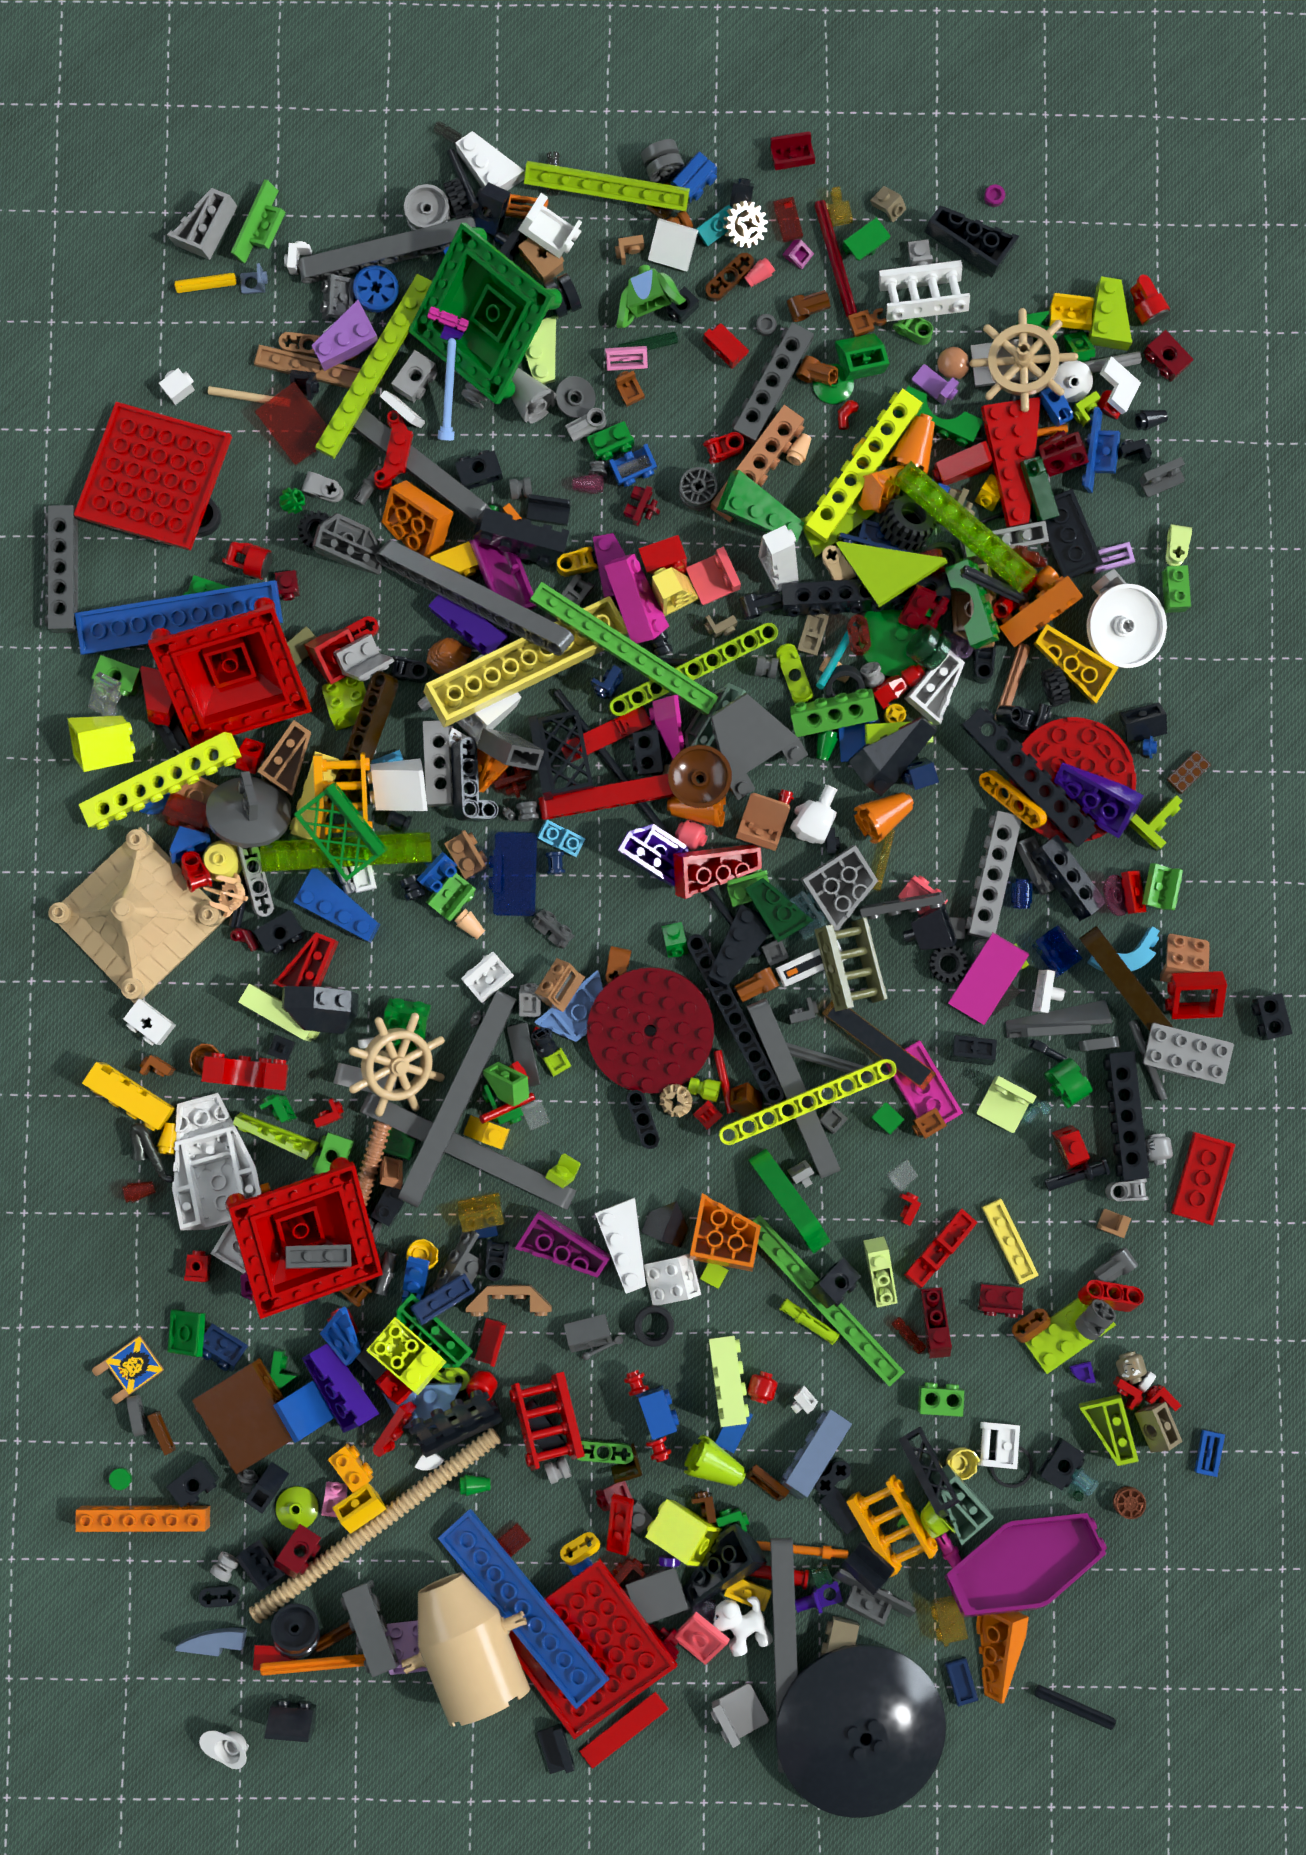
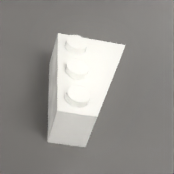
[904,649,965,726]

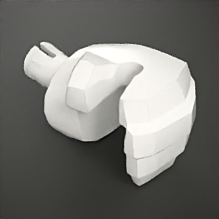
[790,784,837,844]

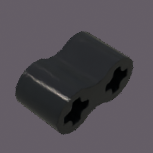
[815,1458,851,1495]

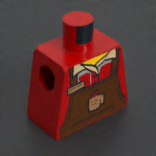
[1051,1125,1090,1170]

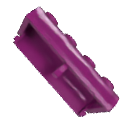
[469,539,536,610]

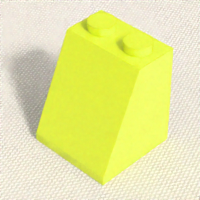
[67,716,135,772]
[645,1499,722,1566]

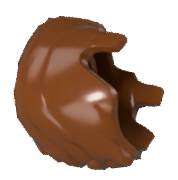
[426,637,472,674]

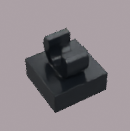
[268,1034,296,1062]

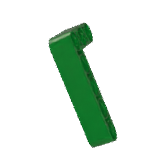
[748,1148,831,1254]

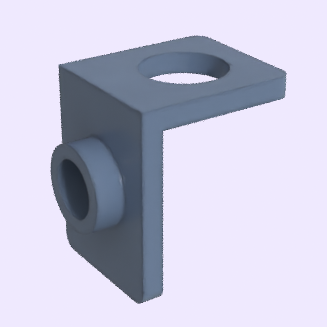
[240,263,268,294]

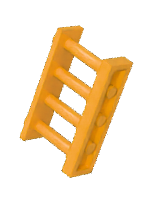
[313,753,373,839]
[847,1474,938,1577]

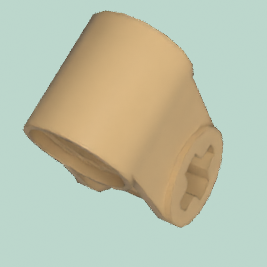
[822,546,856,581]

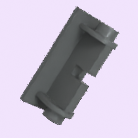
[532,909,575,949]

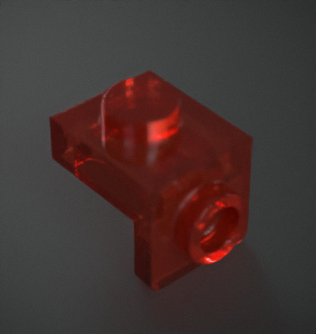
[611,1557,645,1585]

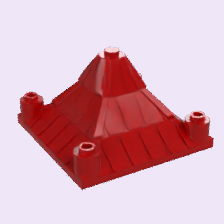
[148,597,312,748]
[225,1157,383,1319]

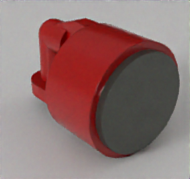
[1130,274,1170,326]
[222,542,273,580]

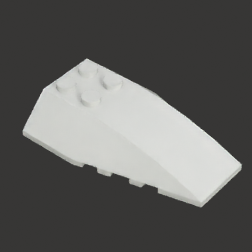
[172,1093,261,1230]

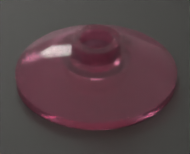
[1103,875,1128,916]

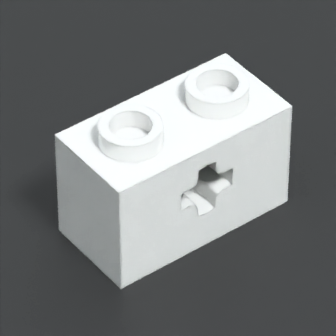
[123,999,176,1046]

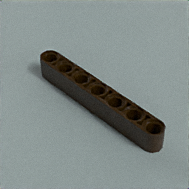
[328,671,399,803]
[1079,926,1174,1031]

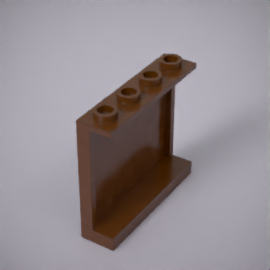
[192,1358,293,1474]

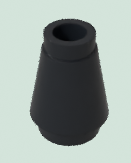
[1135,410,1168,431]

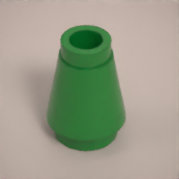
[816,731,838,761]
[459,1475,491,1496]

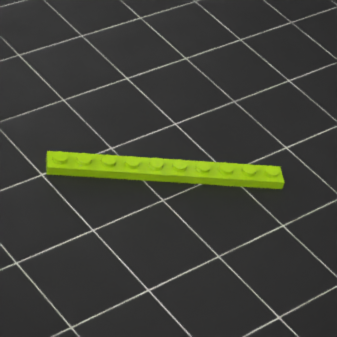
[315,274,432,459]

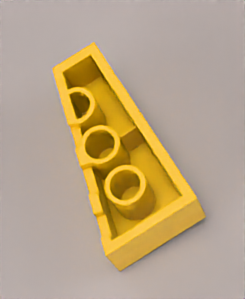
[1033,624,1119,705]

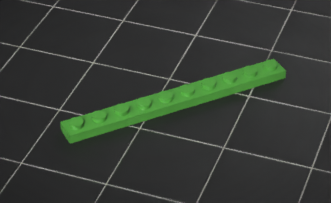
[529,582,718,716]
[752,1214,905,1387]

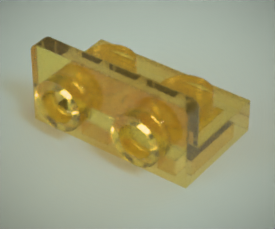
[458,1193,504,1232]
[931,1595,968,1647]

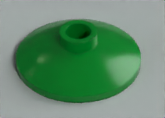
[813,364,854,405]

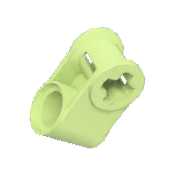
[1165,524,1192,566]

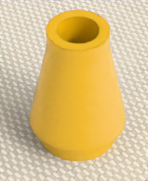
[156,1123,177,1155]

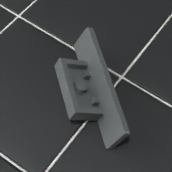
[426,1227,485,1296]
[833,1568,916,1627]

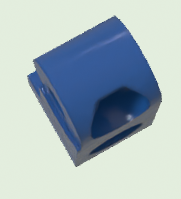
[1037,388,1073,427]

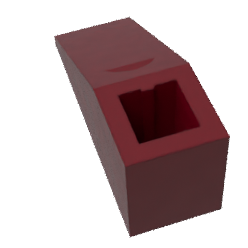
[921,1287,952,1359]

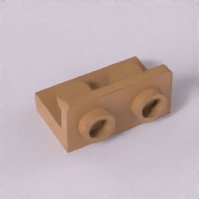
[444,830,488,880]

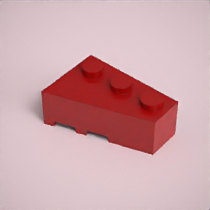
[639,535,687,575]
[273,932,339,987]

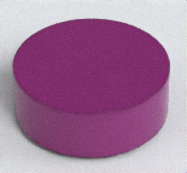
[984,184,1005,207]

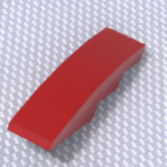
[904,1208,978,1289]

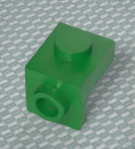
[661,922,688,958]
[715,1507,749,1532]

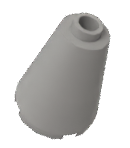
[511,368,556,423]

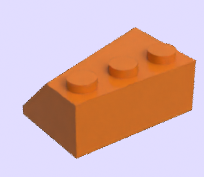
[381,480,453,559]
[690,1193,761,1272]

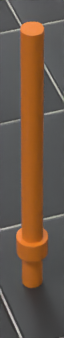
[756,1541,848,1559]

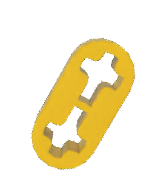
[560,1532,600,1566]

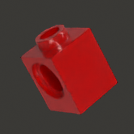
[235,738,266,774]

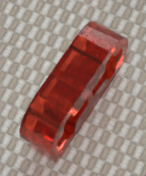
[847,614,871,655]

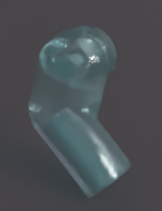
[1022,1100,1052,1125]

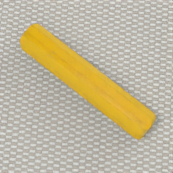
[175,273,236,293]

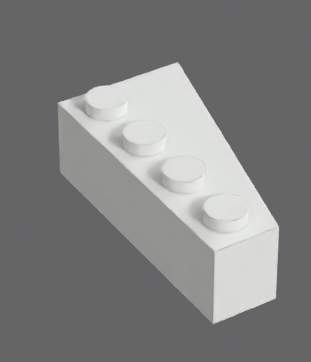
[758,525,799,591]
[595,1197,646,1294]

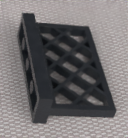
[528,710,594,801]

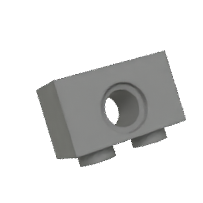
[391,350,437,403]

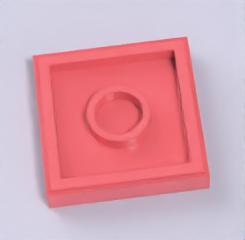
[674,1612,730,1665]

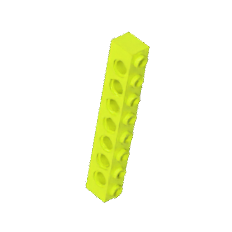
[805,388,923,543]
[79,732,242,830]

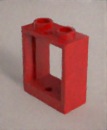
[1165,971,1227,1019]

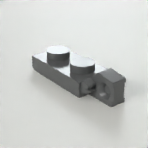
[1016,836,1054,895]

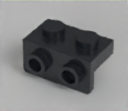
[236,1536,286,1592]

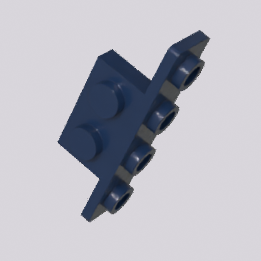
[836,519,918,554]

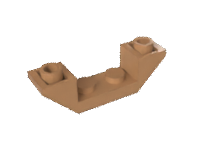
[466,1285,552,1316]

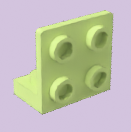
[976,1076,1036,1133]

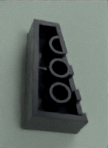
[924,205,1019,278]

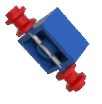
[624,1370,679,1462]

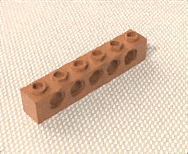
[711,405,805,523]

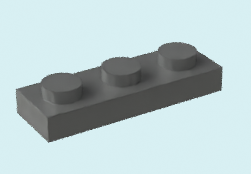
[285,1245,351,1269]

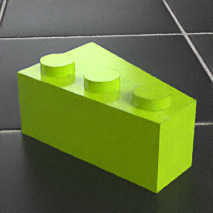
[1079,1394,1139,1466]

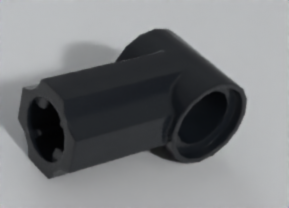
[739,591,783,620]

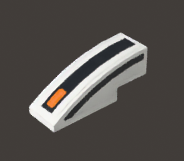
[776,940,846,988]

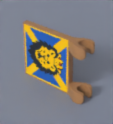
[92,1335,164,1404]

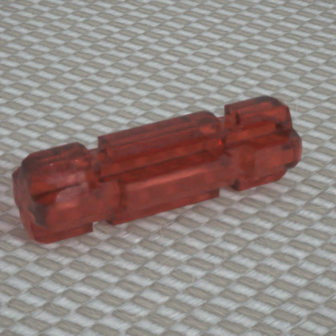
[891,1317,926,1354]

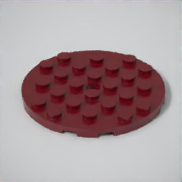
[587,967,714,1093]

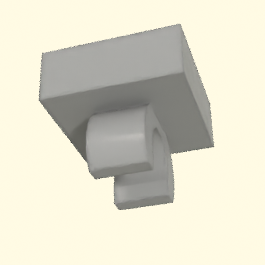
[787,1160,814,1188]

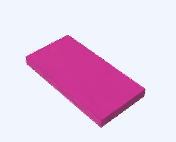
[948,932,1029,1025]
[884,1040,963,1123]

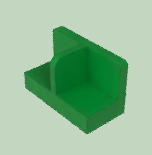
[842,217,891,261]

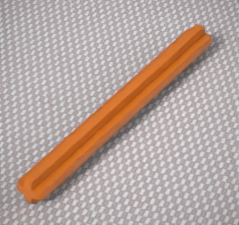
[260,1654,366,1676]

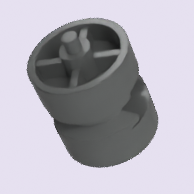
[1075,1299,1116,1340]

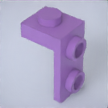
[912,364,959,405]

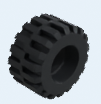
[879,493,937,551]

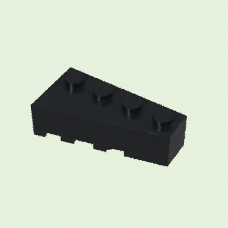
[473,508,569,568]

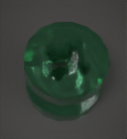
[810,1563,833,1590]

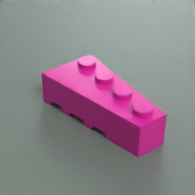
[604,554,669,643]

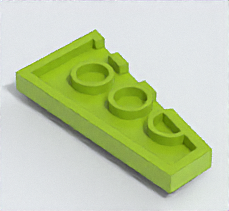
[801,493,877,558]
[233,1112,319,1160]

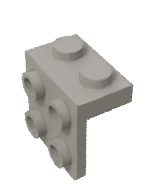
[710,1683,769,1748]

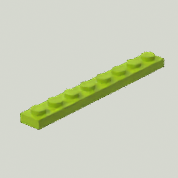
[524,161,690,211]

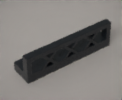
[898,1427,960,1518]

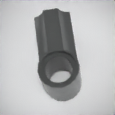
[1092,1247,1138,1283]

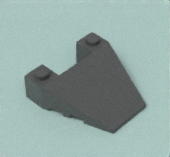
[710,693,808,800]

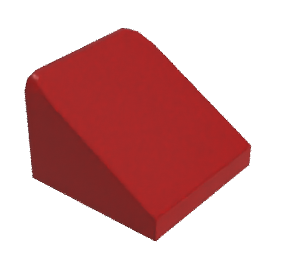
[1097,390,1121,420]

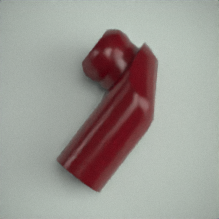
[230,928,260,952]

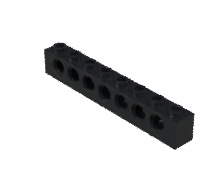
[782,574,951,617]
[960,707,1097,847]

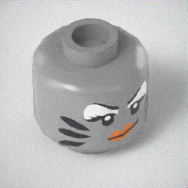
[1145,1134,1173,1165]

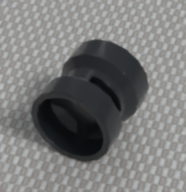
[648,631,673,657]
[399,875,426,902]
[531,1027,557,1057]

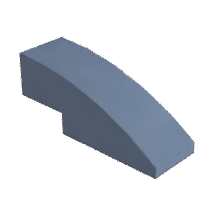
[176,1627,247,1656]

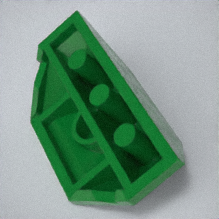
[396,1293,473,1368]

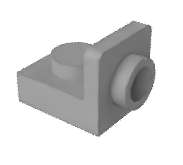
[907,240,933,267]
[519,983,541,1017]

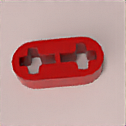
[346,616,379,641]

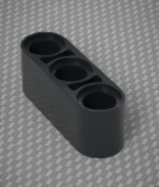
[626,1090,660,1149]
[515,1398,566,1461]

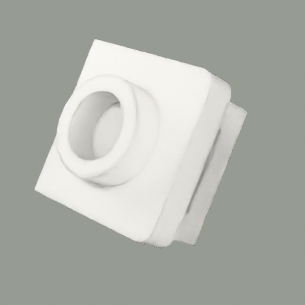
[284,241,312,275]

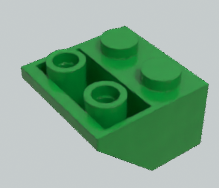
[835,333,890,381]

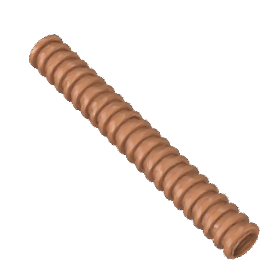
[358,1121,392,1206]

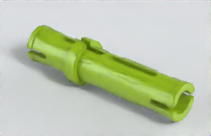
[779,1298,840,1345]

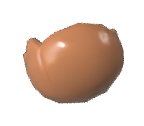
[937,347,970,379]

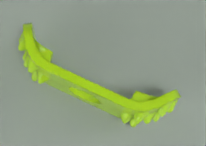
[776,644,813,703]

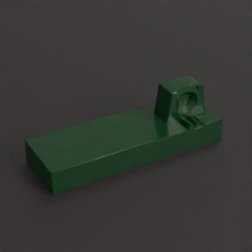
[1020,456,1060,522]

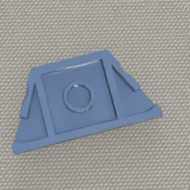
[535,971,603,1042]
[380,1383,462,1428]

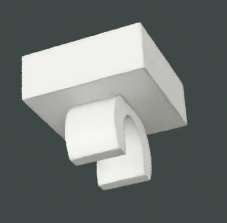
[791,1386,818,1414]

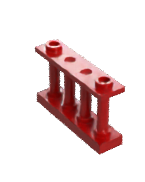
[509,1372,585,1471]

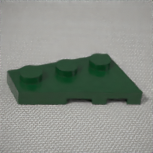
[745,878,814,943]

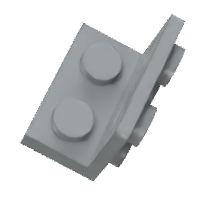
[333,634,394,681]

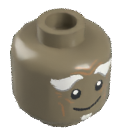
[1116,1351,1147,1384]

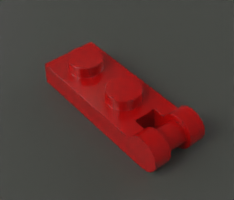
[373,1401,417,1457]

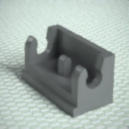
[564,1314,612,1353]

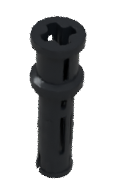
[1044,1156,1110,1192]

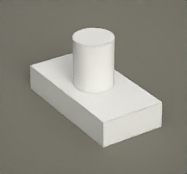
[1032,970,1065,1013]

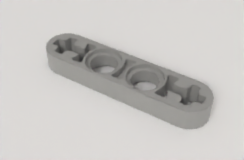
[237,846,274,917]

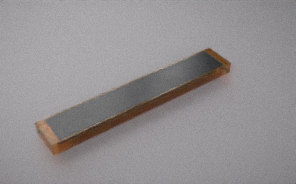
[822,1001,936,1091]

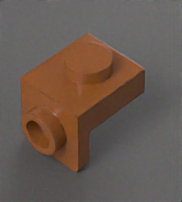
[615,371,645,407]

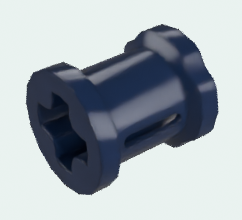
[545,852,565,875]

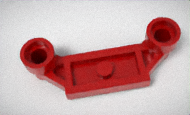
[374,410,413,490]

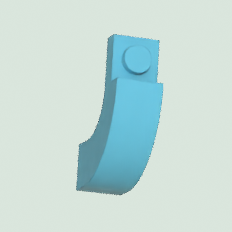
[1087,926,1159,972]

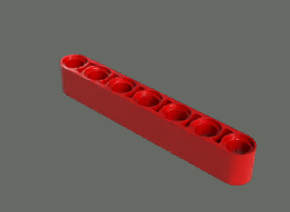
[538,774,675,820]

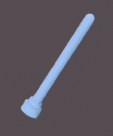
[438,338,456,441]

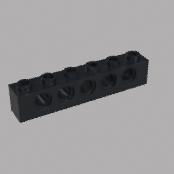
[1103,1051,1150,1181]

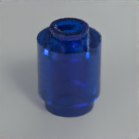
[1011,879,1033,909]

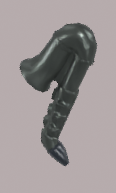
[129,1123,174,1183]

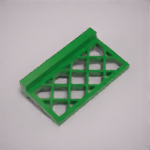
[294,782,388,882]

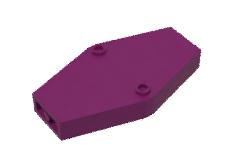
[944,1513,1107,1618]

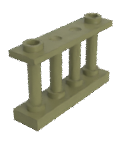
[815,917,887,1012]

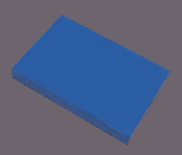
[273,1380,335,1443]

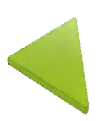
[836,541,948,607]

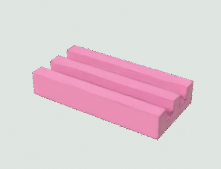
[605,346,648,371]

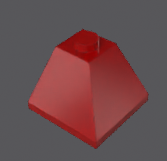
[304,628,354,685]

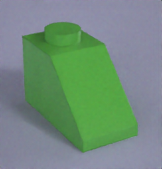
[483,1062,529,1107]

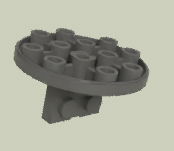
[206,771,291,848]

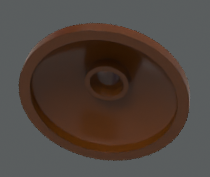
[668,745,732,808]

